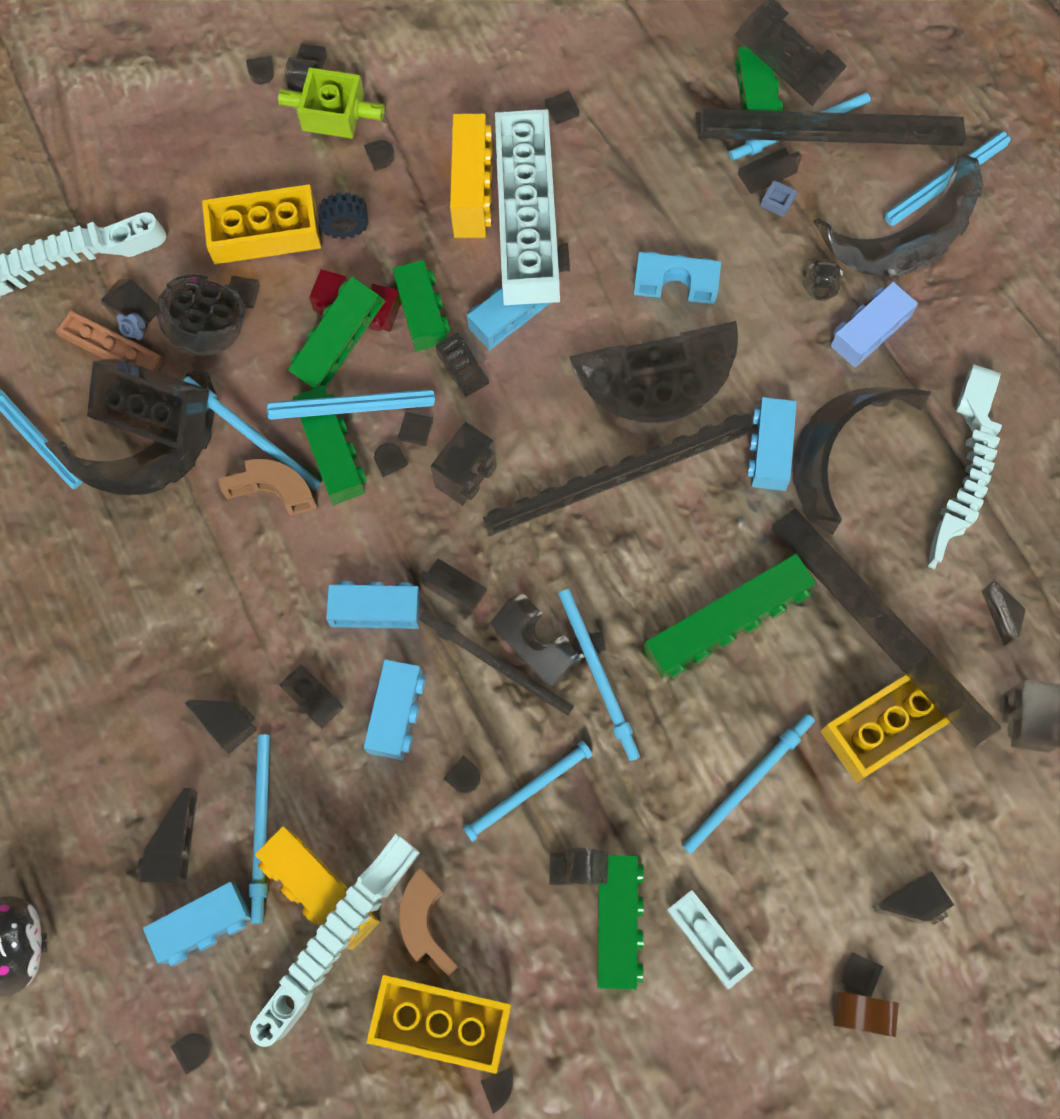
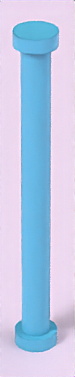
[462,741,593,842]

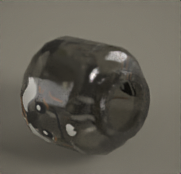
[805,259,843,301]

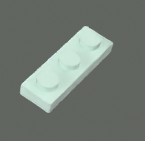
[666,890,753,990]

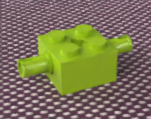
[278,68,385,139]

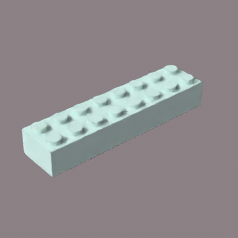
[495,109,560,305]

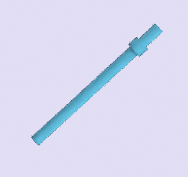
[728,92,870,161]
[181,376,322,491]
[558,589,640,762]
[682,713,815,855]
[248,735,270,924]

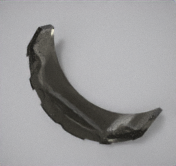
[813,154,984,277]
[44,371,218,495]
[792,387,931,535]

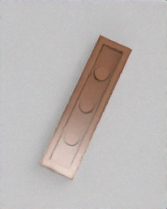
[55,310,164,382]

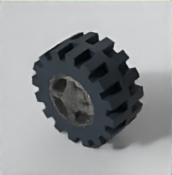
[318,193,369,239]

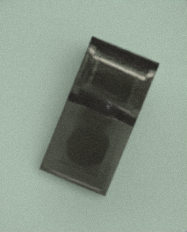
[285,43,327,92]
[279,664,344,729]
[549,848,609,886]

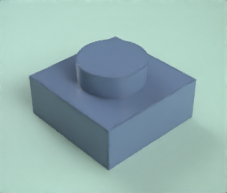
[760,180,798,217]

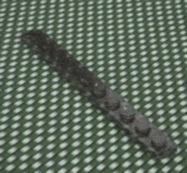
[700,109,966,146]
[483,413,753,537]
[772,508,1002,749]

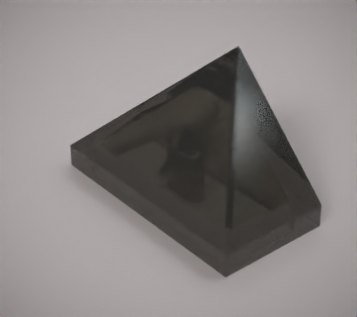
[101,279,161,328]
[981,581,1026,646]

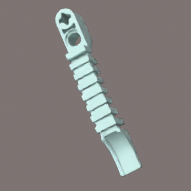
[0,212,166,296]
[928,364,1002,569]
[250,833,420,1047]

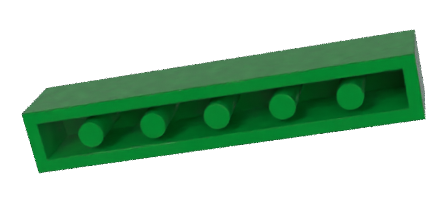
[643,554,816,679]

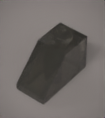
[185,700,258,754]
[872,871,954,925]

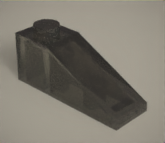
[137,788,198,886]

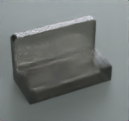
[738,147,802,194]
[420,558,487,615]

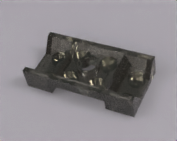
[734,0,847,106]

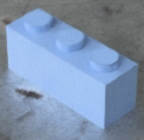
[831,282,918,368]

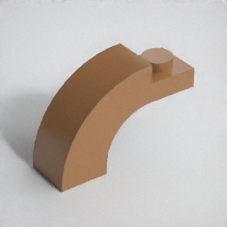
[218,459,317,516]
[399,868,460,977]

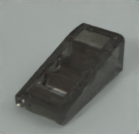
[436,333,489,397]

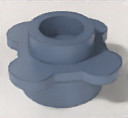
[117,313,145,340]

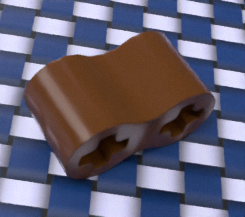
[833,992,899,1037]

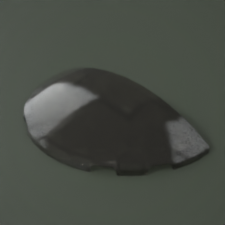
[569,321,738,423]

